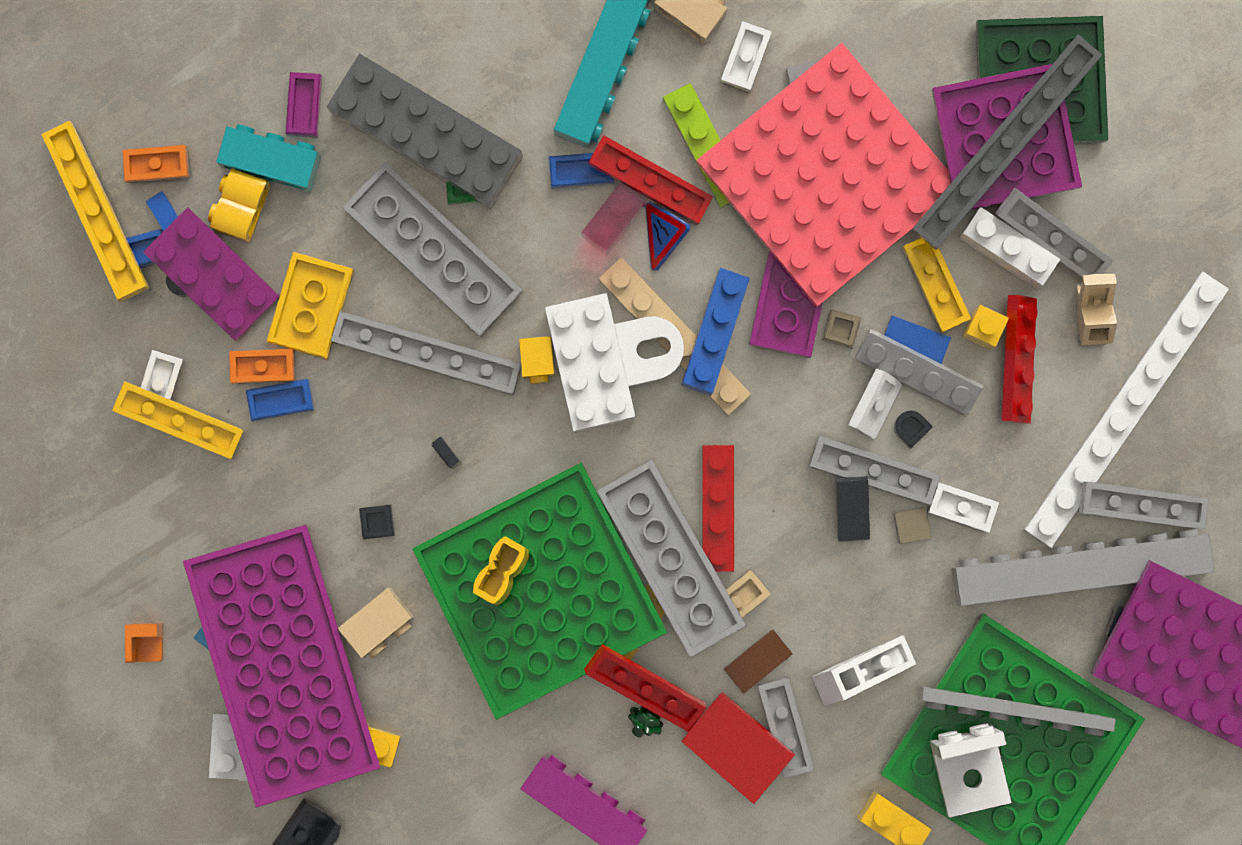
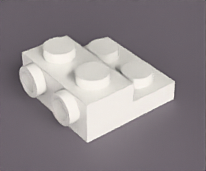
[209,713,248,781]

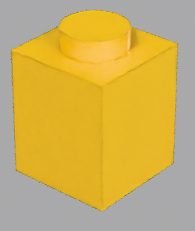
[962,305,1009,350]
[519,336,555,384]

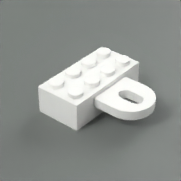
[545,293,684,433]

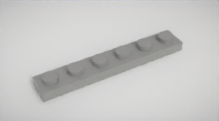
[331,311,521,395]
[918,686,1116,736]

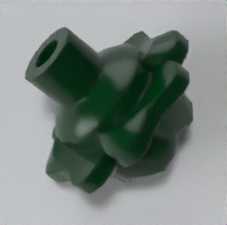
[628,706,664,738]

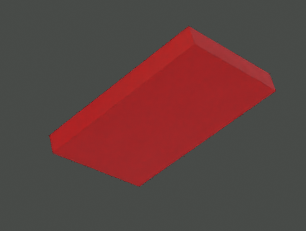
[681,692,795,804]

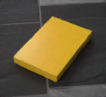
[266,252,354,360]

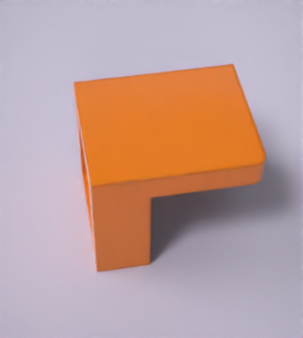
[125,623,163,663]

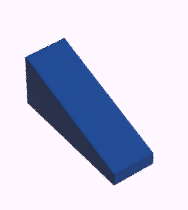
[146,191,178,231]

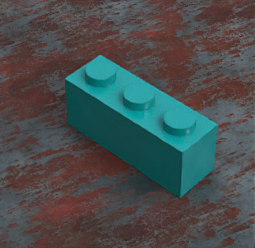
[216,124,321,193]

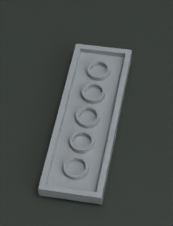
[342,162,523,337]
[597,460,746,658]

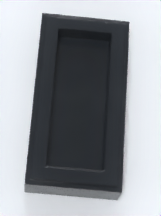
[835,476,870,541]

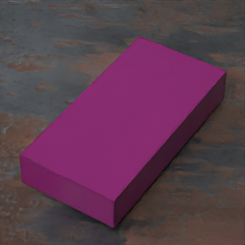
[285,72,322,138]

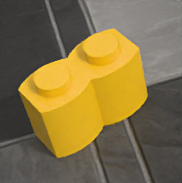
[208,169,271,243]
[473,537,529,606]

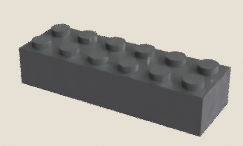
[327,53,523,210]

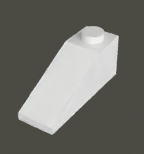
[812,635,916,706]

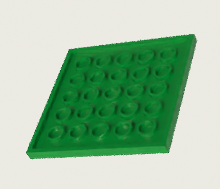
[412,462,668,720]
[879,614,1145,845]

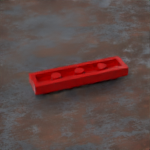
[588,135,713,225]
[1002,295,1038,424]
[702,445,734,572]
[584,644,707,732]

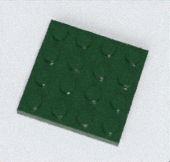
[976,16,1108,143]

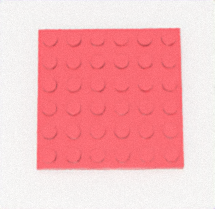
[696,42,951,307]

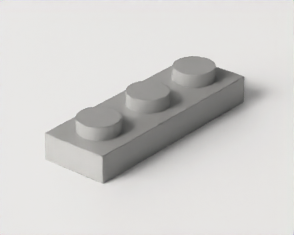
[757,677,814,779]

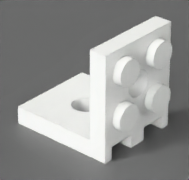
[930,723,1011,817]

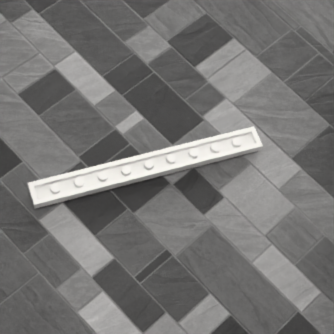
[1023,271,1229,548]

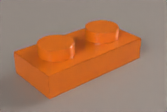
[122,145,189,183]
[229,349,295,384]

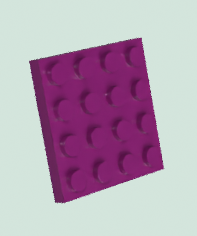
[932,64,1082,210]

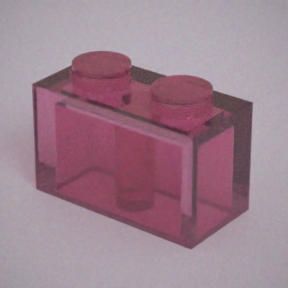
[581,183,645,256]

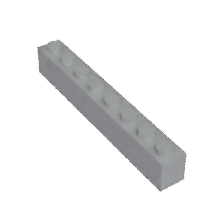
[952,529,1214,606]

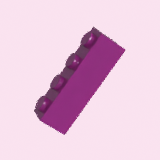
[520,754,648,845]

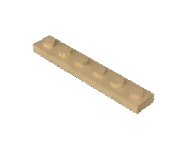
[599,257,751,416]

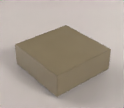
[822,309,861,349]
[893,507,932,544]

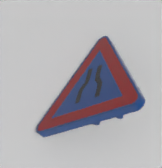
[645,202,690,270]

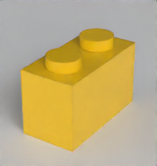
[857,791,932,845]

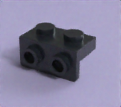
[272,798,341,845]

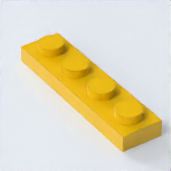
[112,381,243,459]

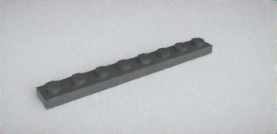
[911,35,1102,250]

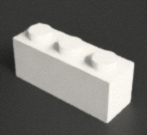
[958,207,1060,290]

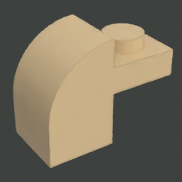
[1076,274,1117,345]

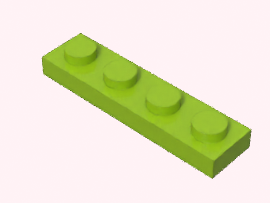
[663,83,730,209]

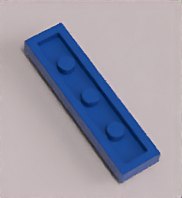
[681,267,750,396]

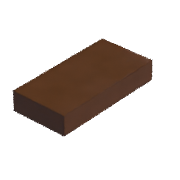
[724,629,793,694]

